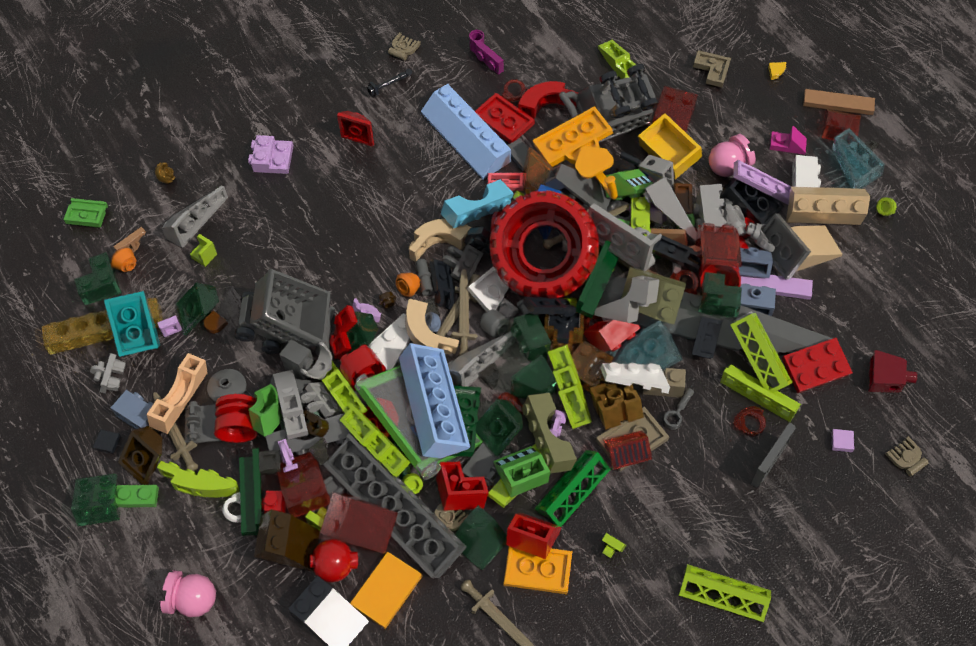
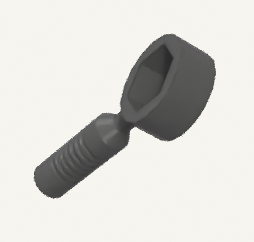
[663,388,694,430]

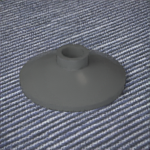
[207,369,247,402]

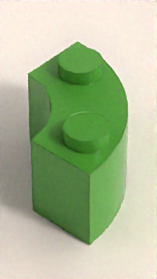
[249,384,282,437]

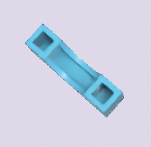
[441,179,514,228]

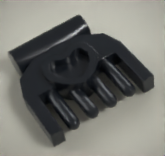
[609,151,641,174]

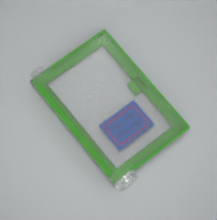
[354,365,483,480]

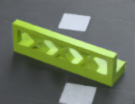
[730,312,793,393]
[720,365,801,422]
[679,564,771,622]

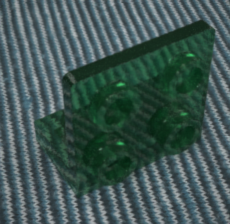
[71,473,121,526]

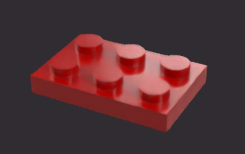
[475,93,535,143]
[782,338,853,393]

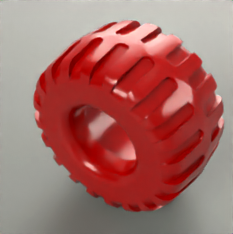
[490,190,599,298]

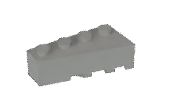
[693,184,732,257]

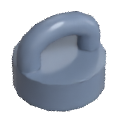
[425,312,441,332]

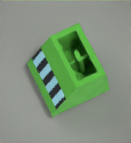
[605,169,653,200]
[493,446,550,497]

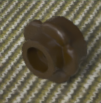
[379,292,397,308]

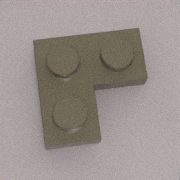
[693,50,731,87]

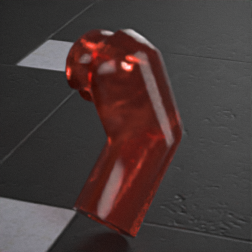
[498,392,523,416]

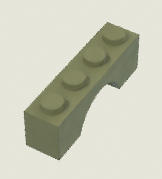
[522,393,577,473]

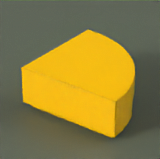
[768,62,786,80]

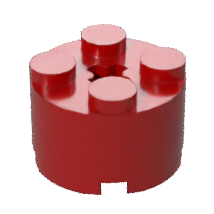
[340,345,386,391]

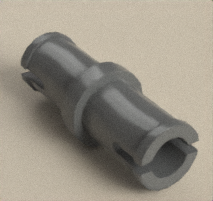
[415,259,434,296]

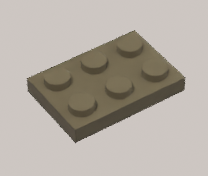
[596,407,669,472]

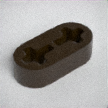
[303,410,329,438]

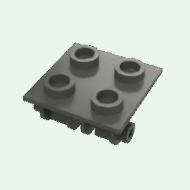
[185,401,221,444]
[462,441,511,491]

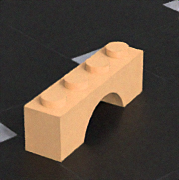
[147,353,207,434]

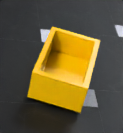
[638,113,702,180]

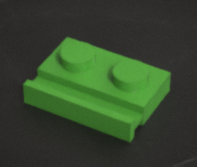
[64,198,108,227]

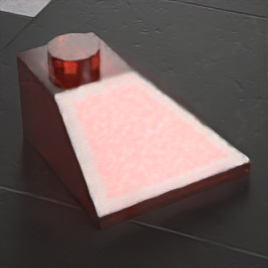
[822,109,861,144]

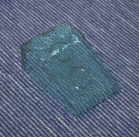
[611,320,683,370]

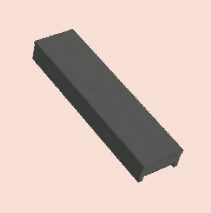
[323,433,467,578]

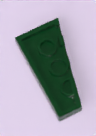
[452,386,481,457]

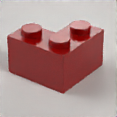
[436,462,489,511]

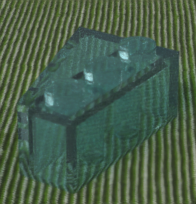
[833,128,885,189]

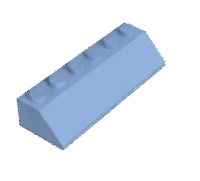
[421,84,511,179]
[399,343,470,458]

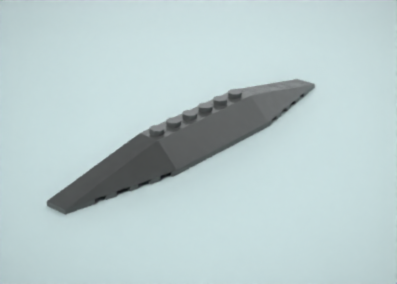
[540,267,833,354]

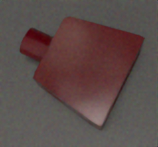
[868,350,917,393]

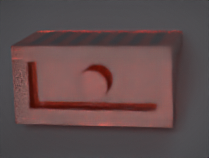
[604,430,652,470]

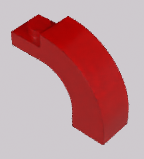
[518,81,578,119]

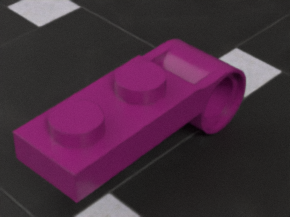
[469,30,504,75]

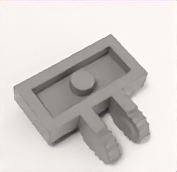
[300,382,343,418]

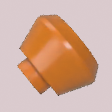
[111,248,136,272]
[396,272,420,297]

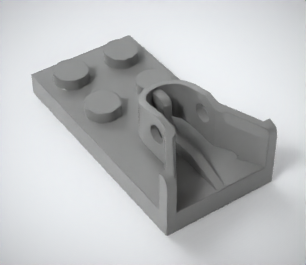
[588,203,662,271]

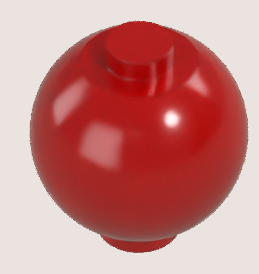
[309,539,358,583]

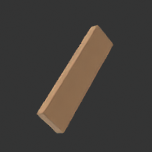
[803,89,875,115]

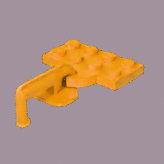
[532,106,618,200]

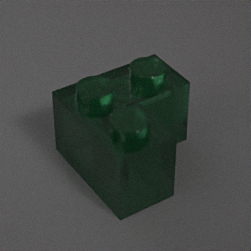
[74,252,122,305]
[698,272,742,317]

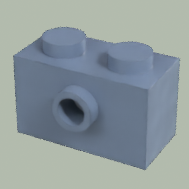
[732,247,773,278]
[734,284,776,316]

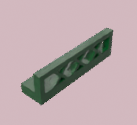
[575,240,619,319]
[239,448,262,536]

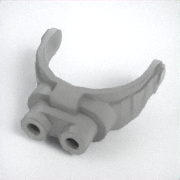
[725,204,746,236]
[746,222,775,252]
[300,342,332,380]

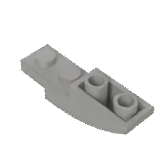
[273,370,308,439]

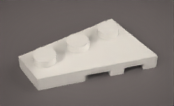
[467,266,509,312]
[601,362,670,394]

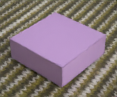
[157,316,182,337]
[831,429,854,452]

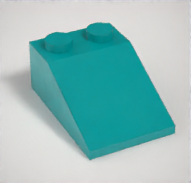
[104,291,160,357]

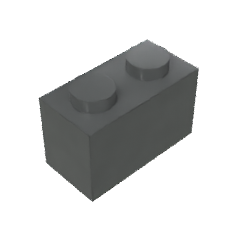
[279,340,315,380]

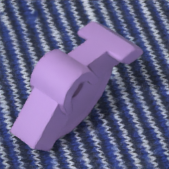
[352,298,381,323]
[550,410,567,437]
[278,439,298,473]

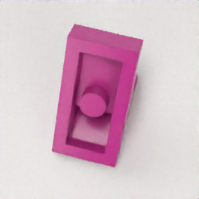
[769,126,807,155]

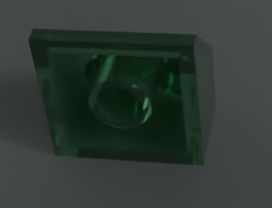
[511,313,551,364]

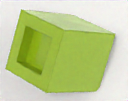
[190,234,217,267]

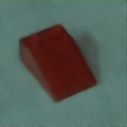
[652,86,698,133]
[695,223,742,267]
[275,450,332,517]
[320,492,398,553]

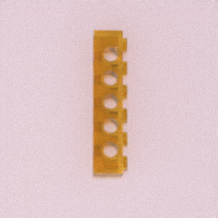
[42,298,163,355]

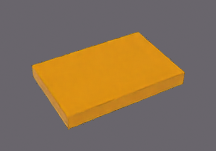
[504,546,572,594]
[350,552,423,629]

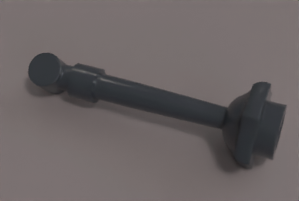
[367,69,412,98]

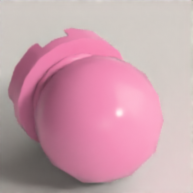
[708,134,756,177]
[160,570,216,617]

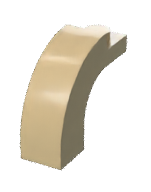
[409,219,471,262]
[405,299,459,354]

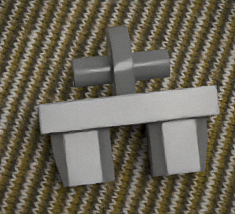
[90,353,126,393]

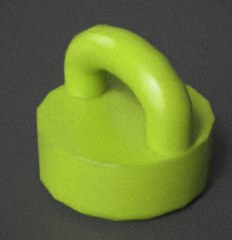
[876,197,896,216]
[402,473,423,494]

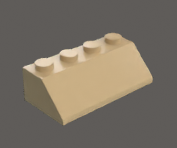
[786,187,870,225]

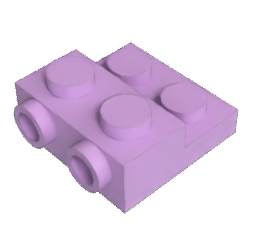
[248,135,293,174]

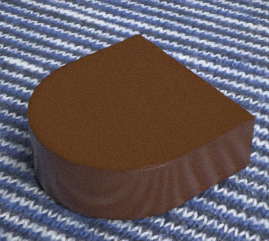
[204,310,228,333]

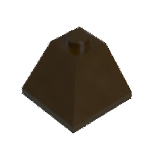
[118,426,162,485]

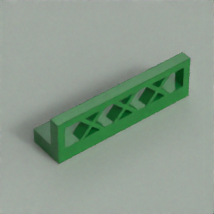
[535,450,611,527]

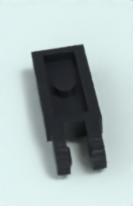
[652,235,706,272]
[430,259,454,309]
[523,297,576,317]

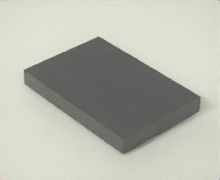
[759,214,811,279]
[751,422,796,488]

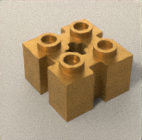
[590,383,644,429]

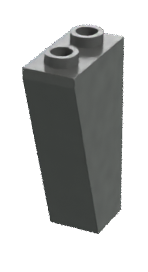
[545,164,612,211]

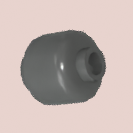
[480,309,509,338]

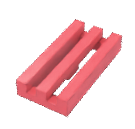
[488,173,523,191]

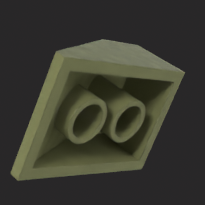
[621,267,686,324]

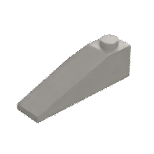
[643,177,702,244]
[161,186,228,248]
[448,331,516,387]

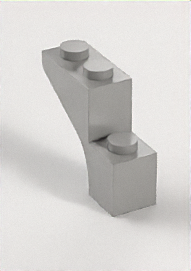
[595,275,659,323]

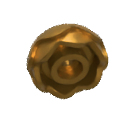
[155,162,175,183]

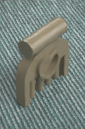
[388,33,421,60]
[885,436,929,476]
[435,503,470,531]

